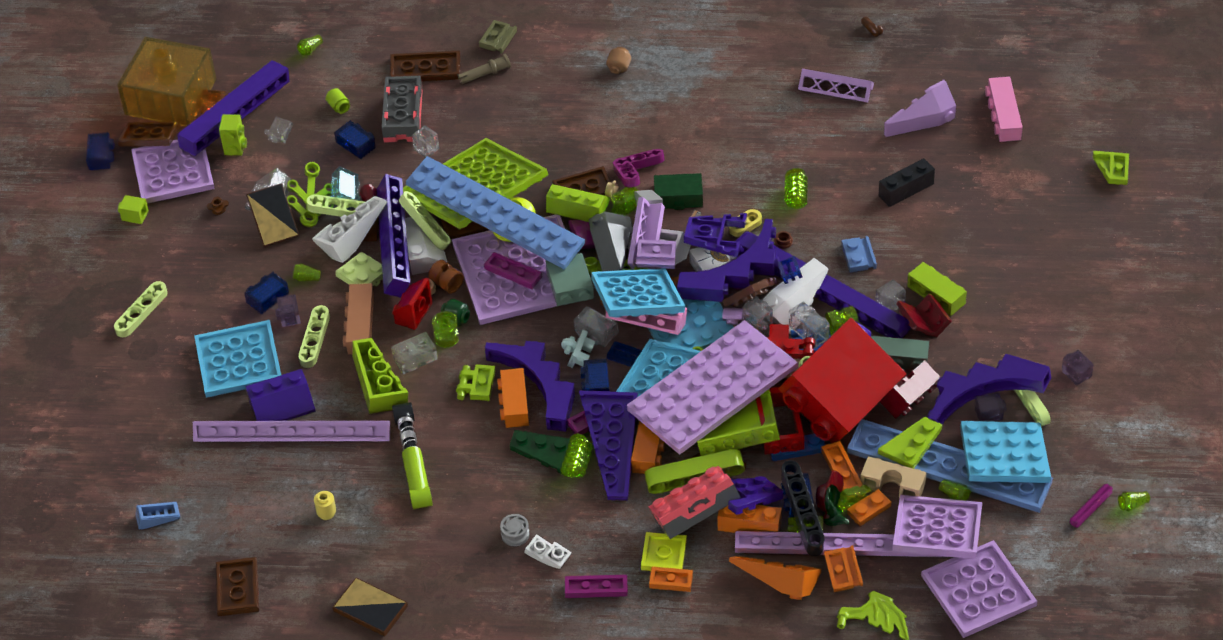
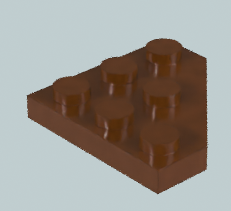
[722,277,778,308]

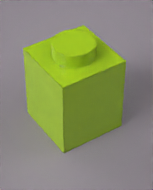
[118,195,149,224]

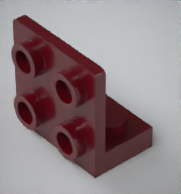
[896,294,952,337]

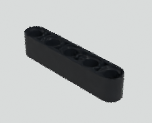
[781,460,825,556]

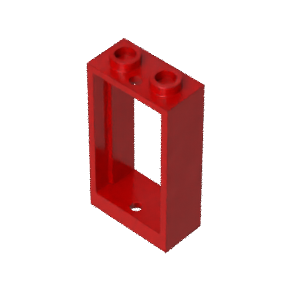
[755,387,804,455]

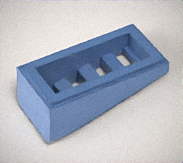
[136,502,180,530]

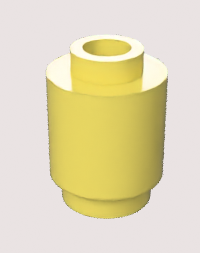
[314,491,336,520]

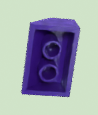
[246,369,316,421]

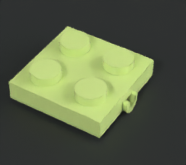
[336,252,383,286]

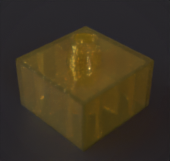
[117,37,216,127]

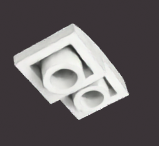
[524,534,572,569]

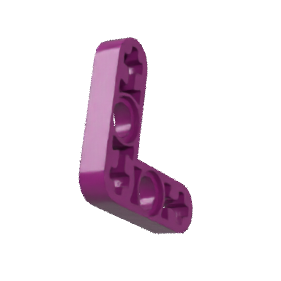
[613,149,665,187]

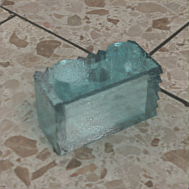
[331,166,360,210]

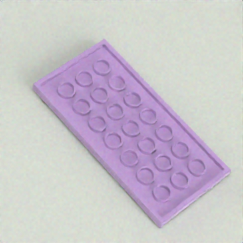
[627,320,798,455]

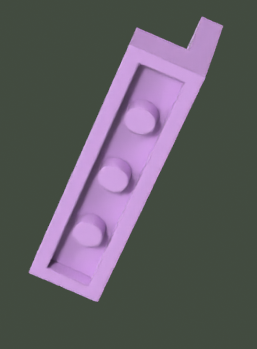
[798,69,874,103]
[627,197,665,269]

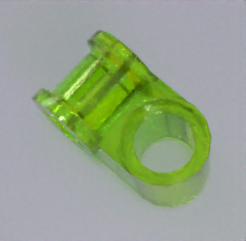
[611,187,640,216]

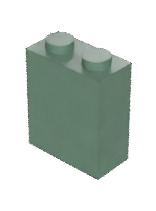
[545,253,594,306]

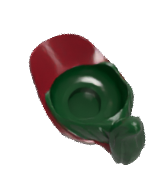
[815,470,849,526]

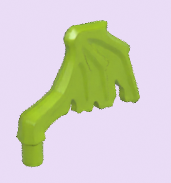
[837,591,909,640]

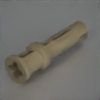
[457,54,511,85]

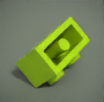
[219,114,247,155]

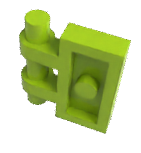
[456,365,495,401]

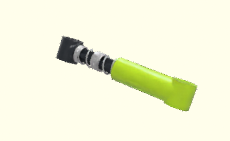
[392,402,433,510]

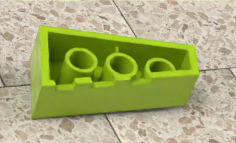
[352,338,408,414]

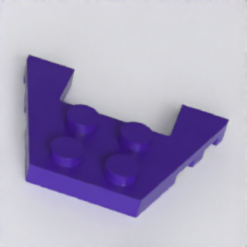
[684,213,747,257]
[728,476,783,515]

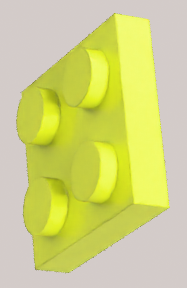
[641,532,687,571]

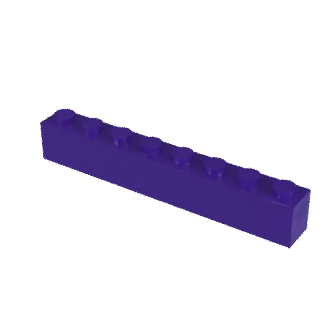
[177,60,290,156]
[377,174,410,298]

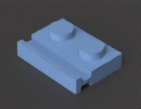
[841,236,877,272]

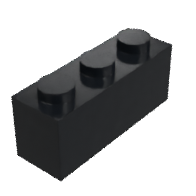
[878,158,935,207]

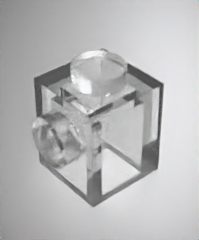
[412,125,439,158]
[875,279,906,311]

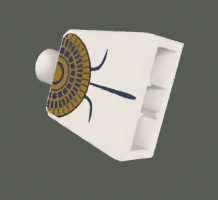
[689,247,737,272]

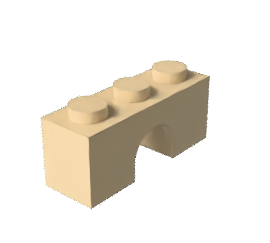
[860,456,926,498]

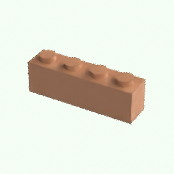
[343,283,374,354]

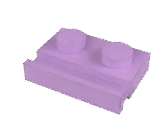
[636,240,676,269]

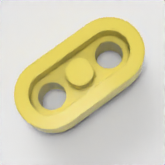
[729,209,762,237]

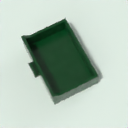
[654,173,703,210]

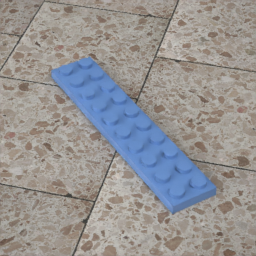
[406,156,585,270]
[847,419,1053,513]

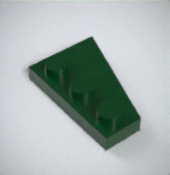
[510,430,573,475]

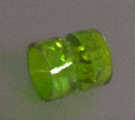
[825,306,859,336]
[432,311,459,348]

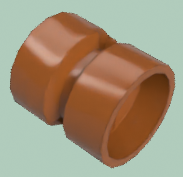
[428,260,464,294]

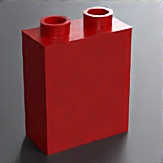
[778,318,907,443]

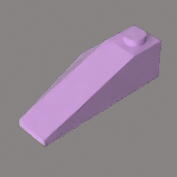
[884,80,956,137]

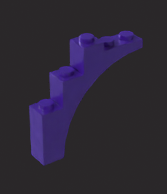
[677,219,779,302]
[485,341,575,432]
[927,354,1051,425]

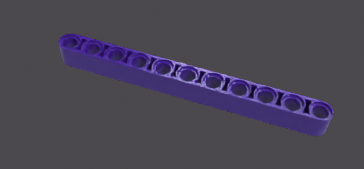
[735,231,911,338]

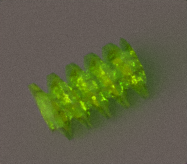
[784,168,808,209]
[560,434,593,478]

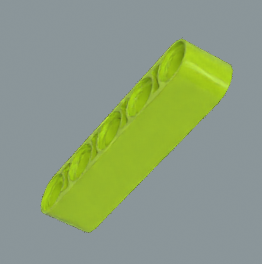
[645,449,745,494]

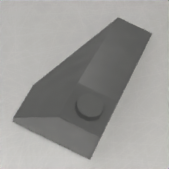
[589,212,633,271]

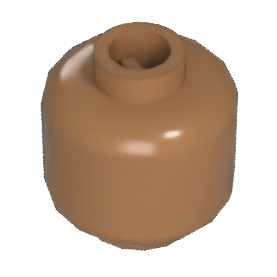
[606,47,631,74]

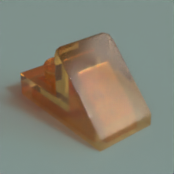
[200,90,226,115]

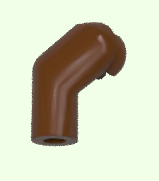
[861,17,883,37]

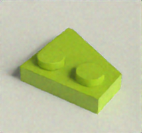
[1093,151,1129,185]

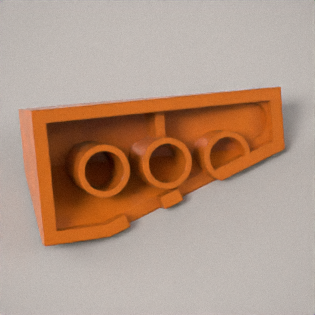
[729,556,821,600]

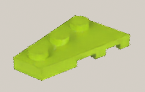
[878,417,942,469]

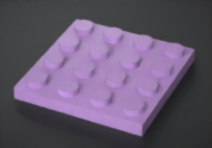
[131,139,215,203]
[892,495,982,559]
[921,540,1037,638]

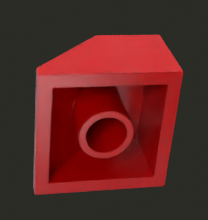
[392,277,432,330]

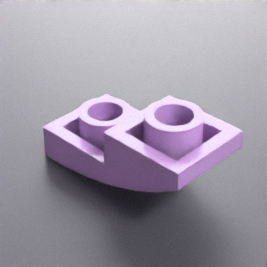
[722,307,744,325]

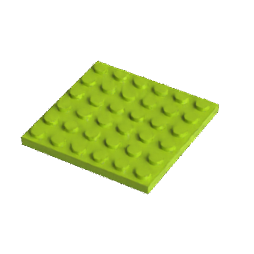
[403,138,548,229]

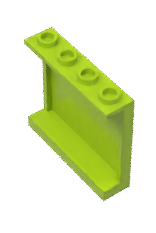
[697,389,780,456]

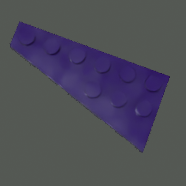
[579,390,638,501]

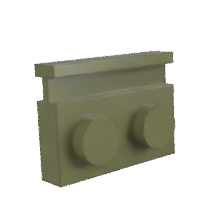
[479,20,517,53]

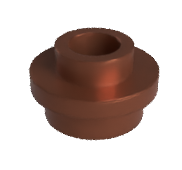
[774,231,793,249]

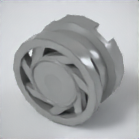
[500,514,530,546]

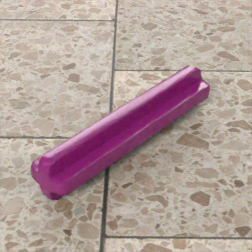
[1069,484,1113,528]

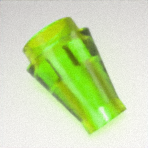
[297,34,323,56]
[293,263,321,281]
[939,479,970,501]
[1118,491,1150,512]

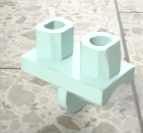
[561,330,595,368]

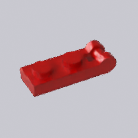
[767,337,815,359]

